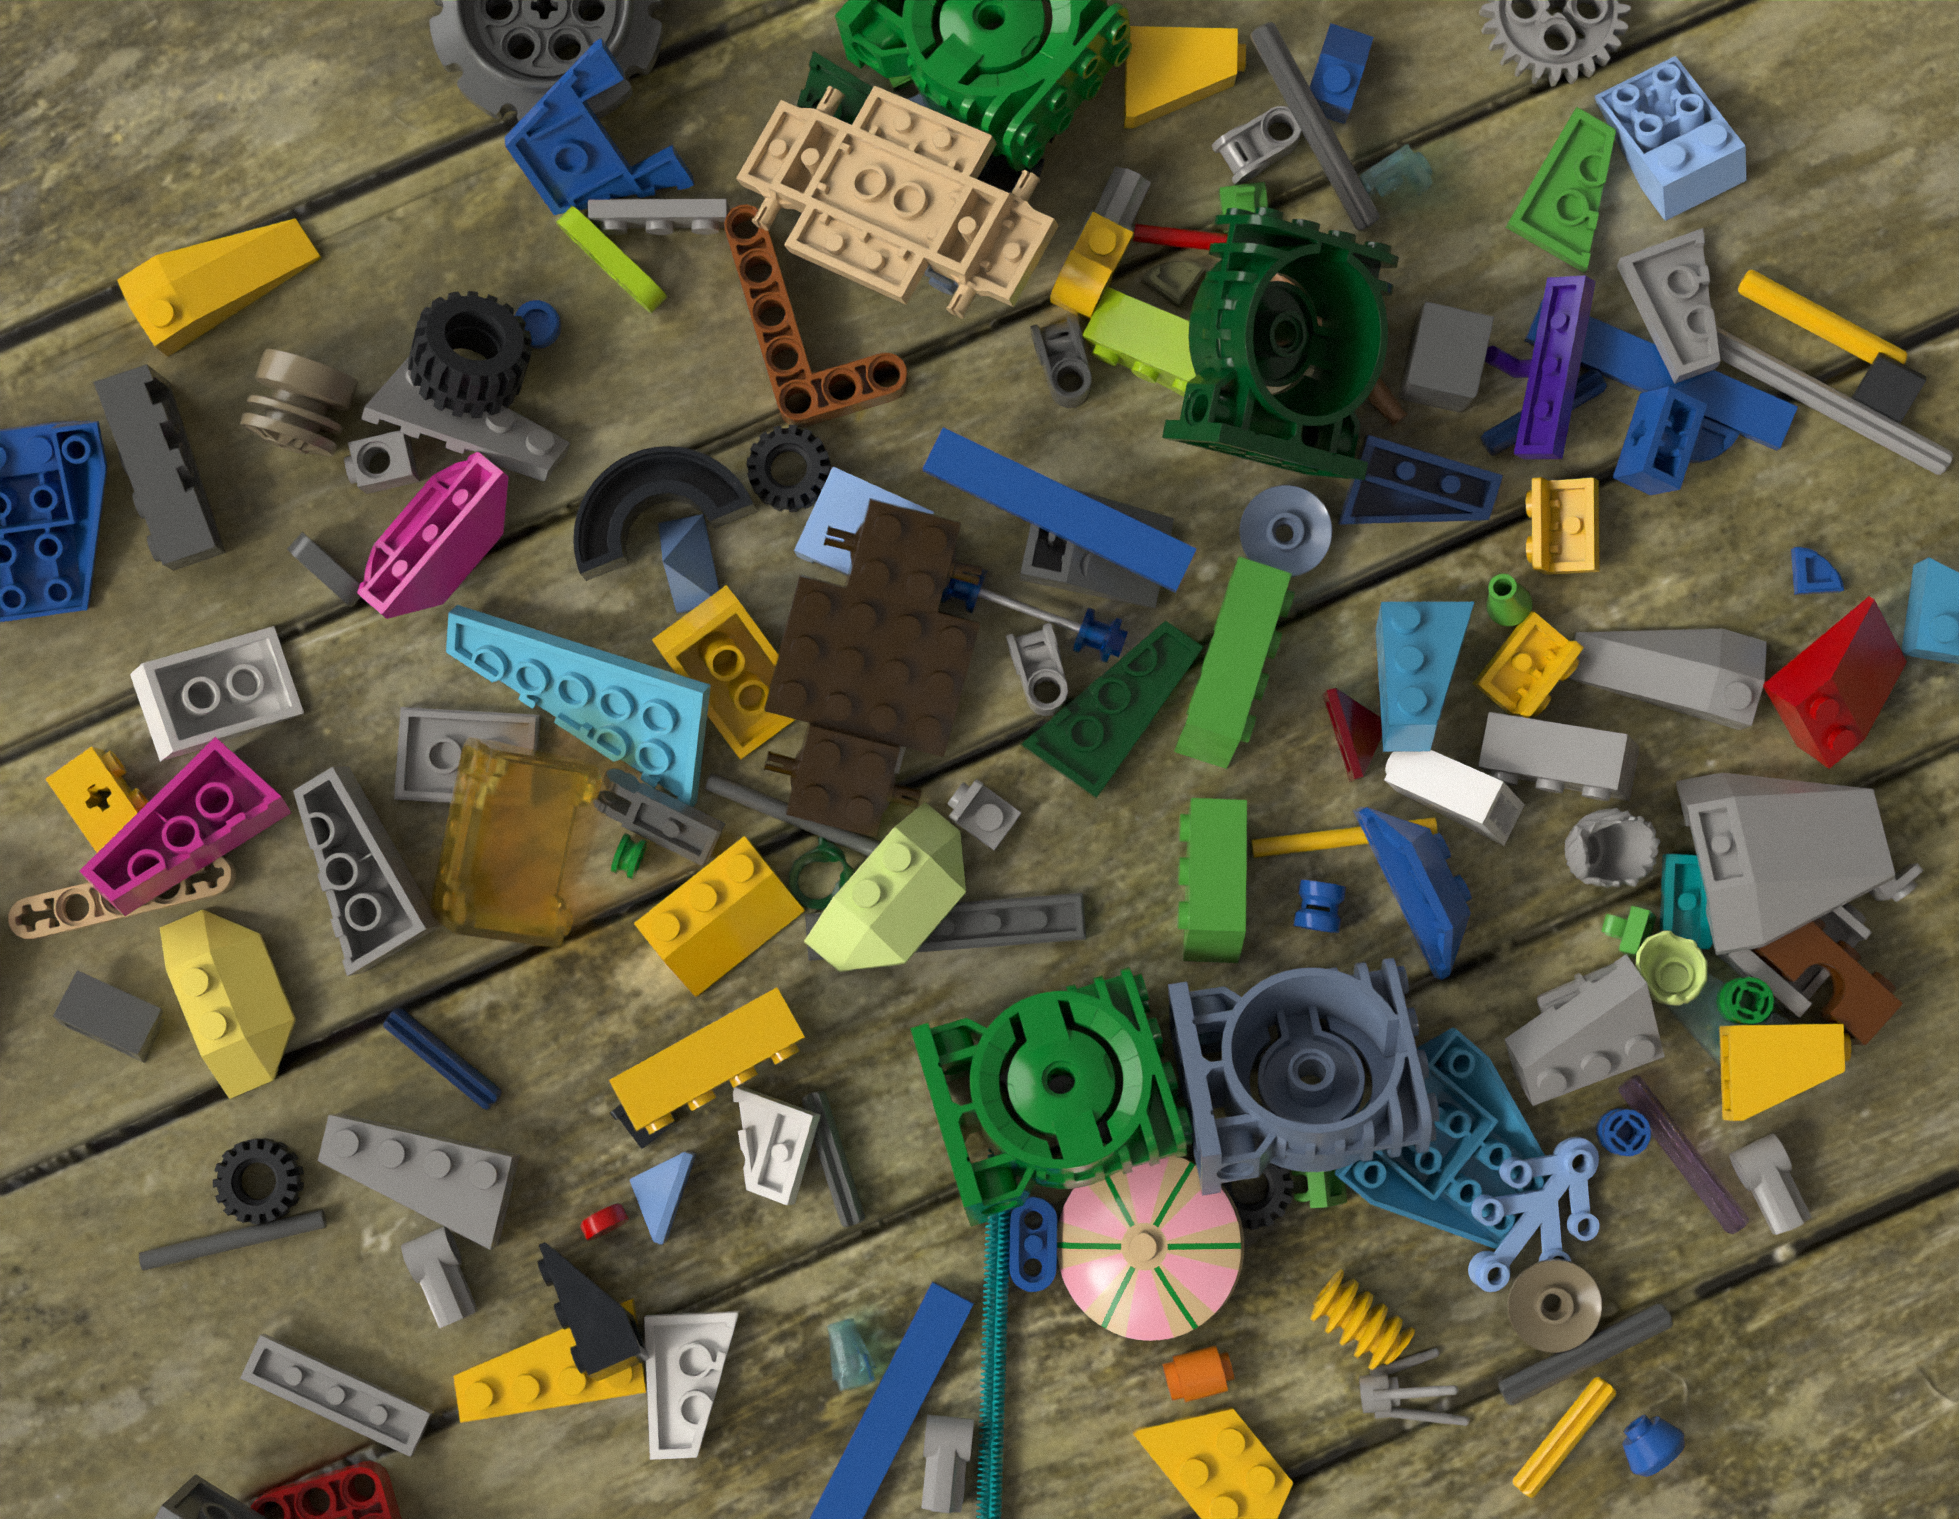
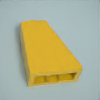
[1124,26,1246,129]
[1719,1024,1851,1121]

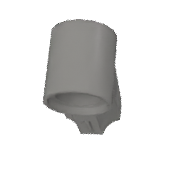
[1077,166,1151,241]
[1729,1133,1812,1235]
[401,1226,478,1328]
[921,1414,974,1513]

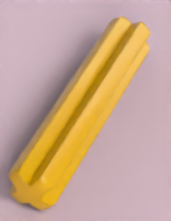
[1513,1377,1616,1498]

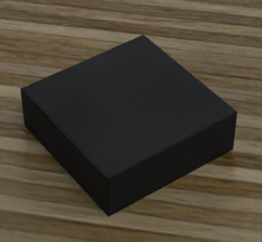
[1852,352,1926,424]

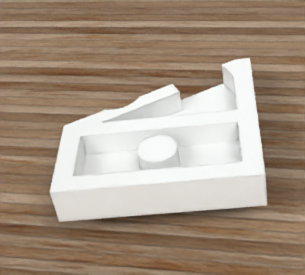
[733,1086,820,1205]

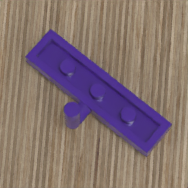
[1485,275,1596,460]

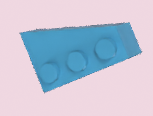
[1901,557,1959,664]
[1376,602,1474,752]

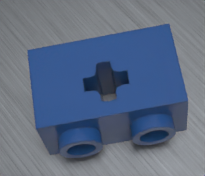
[1613,386,1707,495]

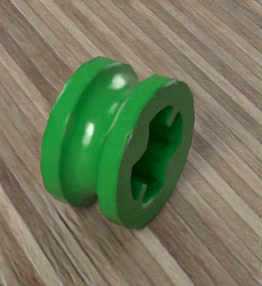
[611,833,648,879]

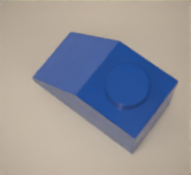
[1310,23,1374,124]

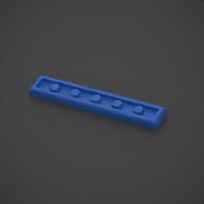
[1524,299,1798,451]
[922,427,1196,593]
[809,1281,974,1519]

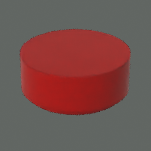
[580,1203,629,1241]

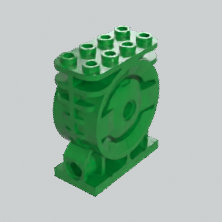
[835,0,1132,172]
[910,967,1193,1227]

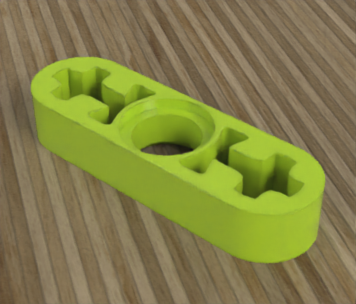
[556,206,667,314]

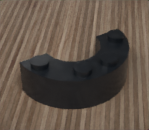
[573,446,757,581]

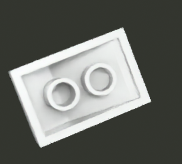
[130,626,304,762]

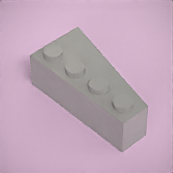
[318,1113,520,1250]

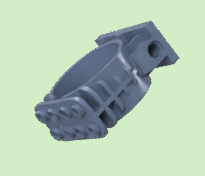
[1168,958,1439,1196]

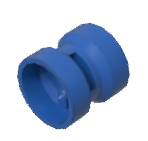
[1293,880,1346,933]
[1596,1108,1651,1156]

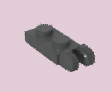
[593,768,726,866]

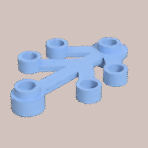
[1468,1137,1599,1292]

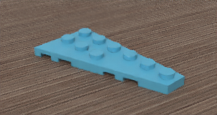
[446,605,711,807]

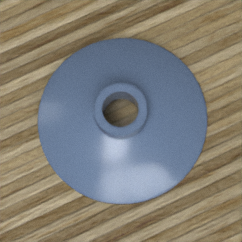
[1239,485,1332,577]

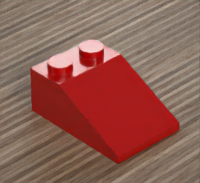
[1763,596,1907,769]

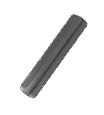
[802,1091,865,1227]

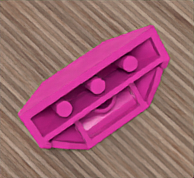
[357,452,508,619]

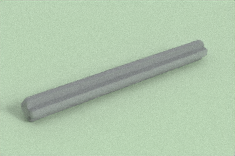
[1716,326,1953,475]

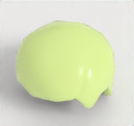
[1635,930,1708,1006]

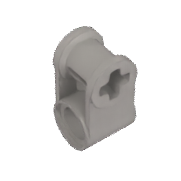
[1211,106,1301,185]
[1006,623,1068,716]

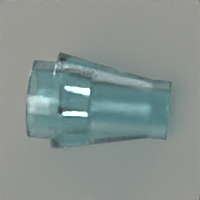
[827,1318,877,1392]

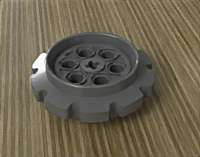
[429,0,665,121]

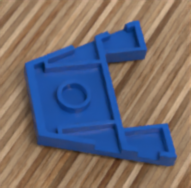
[505,38,694,215]

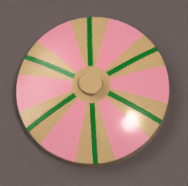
[1057,1154,1244,1341]

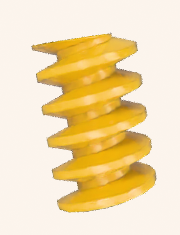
[1310,1269,1416,1370]

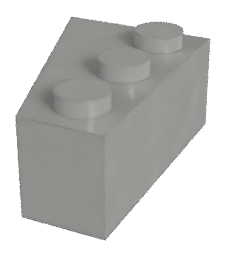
[1505,954,1665,1106]

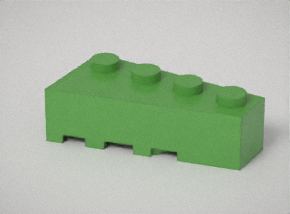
[1174,556,1295,769]

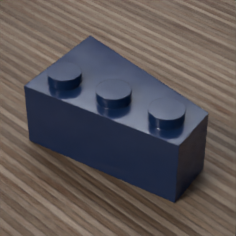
[1338,435,1503,525]

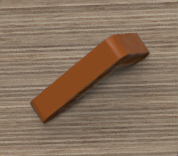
[724,204,908,428]

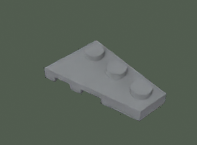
[1617,228,1720,384]

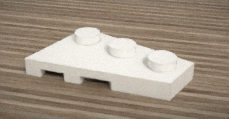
[644,1311,740,1460]

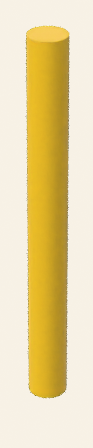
[1251,817,1438,858]

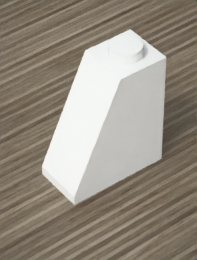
[1384,750,1525,846]

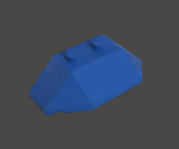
[1353,806,1472,980]

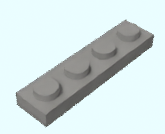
[240,1334,433,1457]

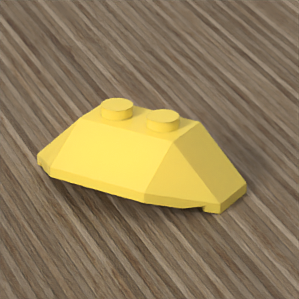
[160,909,296,1099]

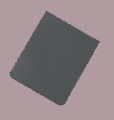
[1398,302,1494,413]

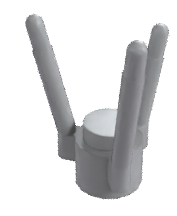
[1359,1348,1470,1426]

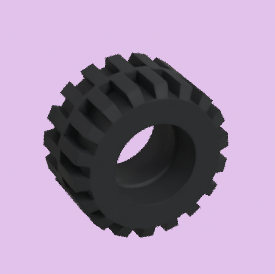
[408,291,532,418]

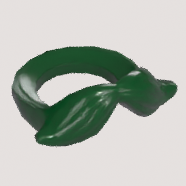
[789,837,855,910]

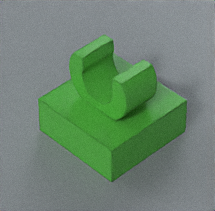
[1218,182,1268,234]
[1601,906,1657,959]
[1291,1169,1347,1208]

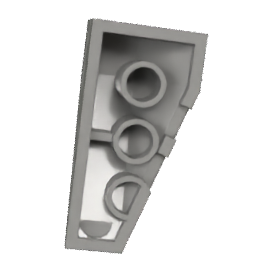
[1567,628,1767,730]

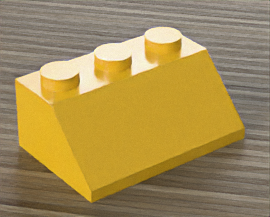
[634,836,805,997]

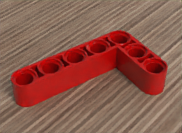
[250,1461,402,1519]

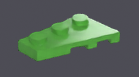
[1505,107,1616,273]

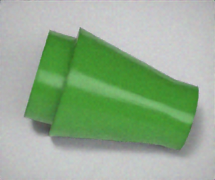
[1486,574,1533,626]

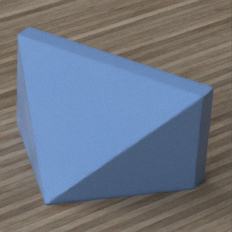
[658,514,719,614]
[629,1150,697,1245]

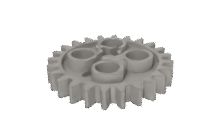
[1479,0,1631,86]

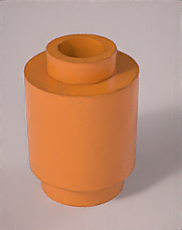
[1162,1345,1235,1403]

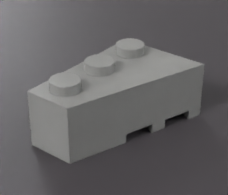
[1478,712,1640,801]

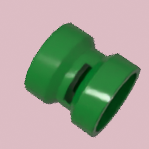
[1716,977,1774,1025]

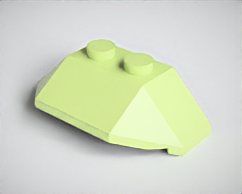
[804,802,966,972]

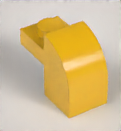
[1050,212,1134,322]

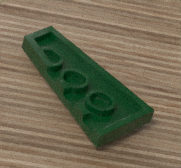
[1021,620,1203,799]

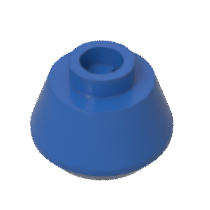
[1622,1415,1685,1477]

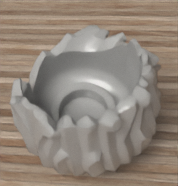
[1564,808,1661,888]

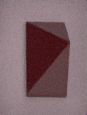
[1322,688,1382,782]

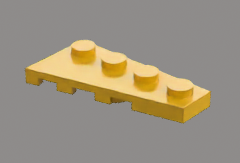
[453,1298,647,1423]

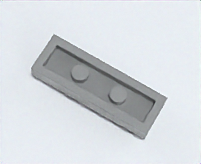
[588,199,730,235]

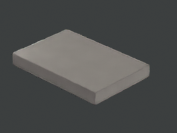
[394,707,541,808]

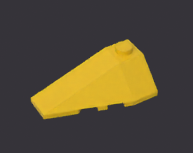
[117,218,322,357]

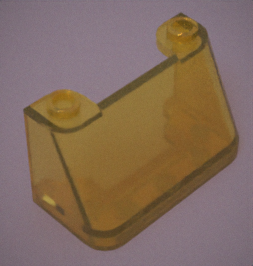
[431,737,601,948]

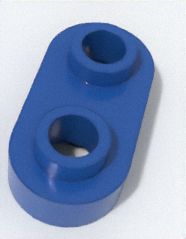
[1009,1196,1057,1292]

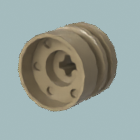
[239,349,358,457]

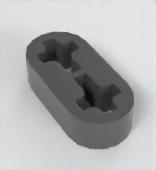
[287,532,361,607]

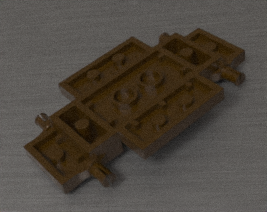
[764,498,983,837]

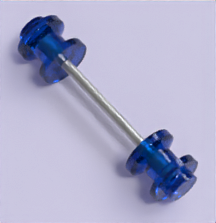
[940,559,1128,663]

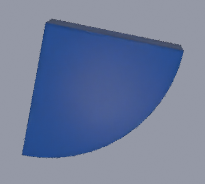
[1689,417,1740,463]
[1791,547,1844,595]

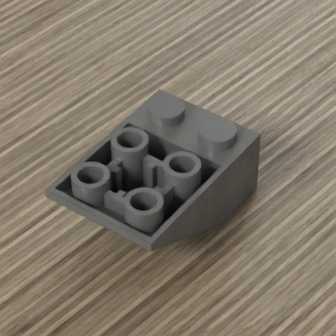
[1020,490,1174,608]

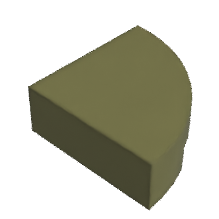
[1141,260,1206,307]

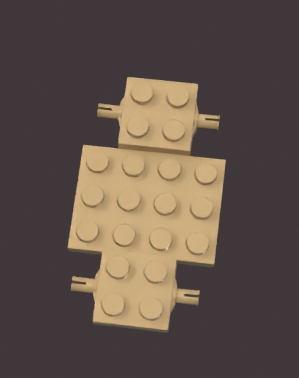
[736,85,1058,319]

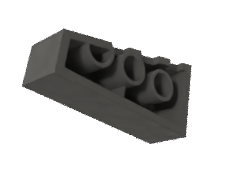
[93,364,226,571]

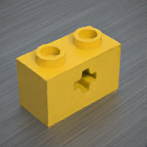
[45,746,149,853]

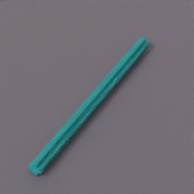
[976,1149,1011,1519]

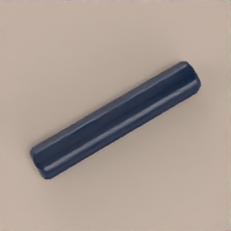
[1480,369,1607,456]
[383,1008,502,1110]

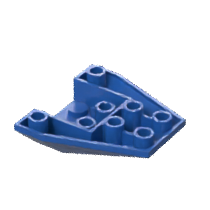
[0,421,108,622]

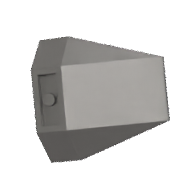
[1676,773,1896,955]

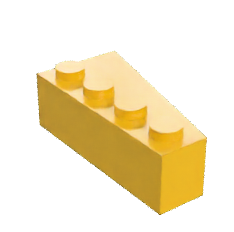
[609,987,805,1135]

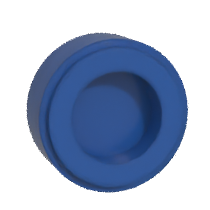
[514,300,561,349]

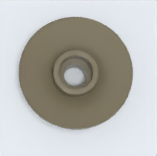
[1507,1259,1602,1353]

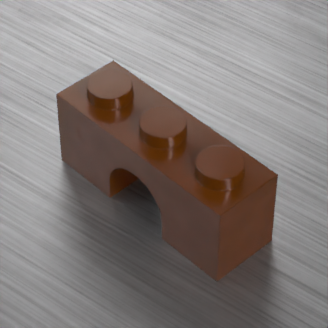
[1750,918,1903,1046]

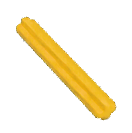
[1738,270,1908,365]

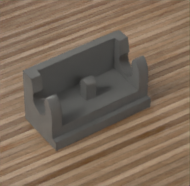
[53,970,165,1063]

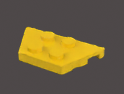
[1133,1407,1293,1519]

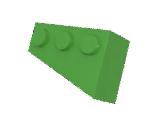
[1177,798,1247,963]

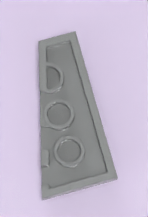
[362,357,570,482]

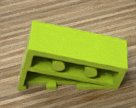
[1082,287,1196,397]

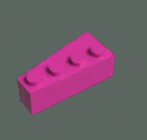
[79,737,291,916]

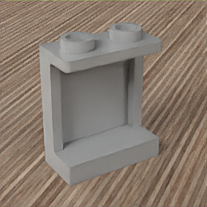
[1718,903,1872,1018]

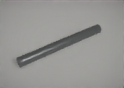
[705,772,881,856]
[139,1209,327,1271]

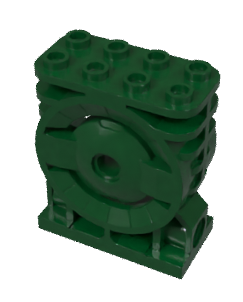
[1162,207,1399,480]

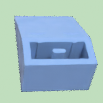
[1595,56,1746,221]

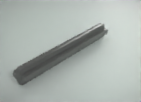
[1250,22,1379,230]

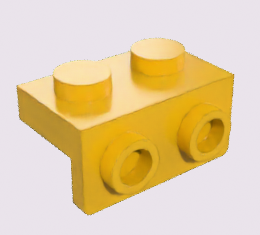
[1525,477,1600,575]
[1472,612,1584,718]

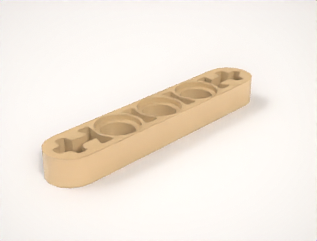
[8,856,236,939]

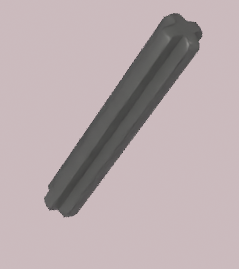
[1498,1304,1673,1405]

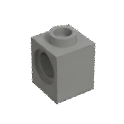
[344,431,420,494]

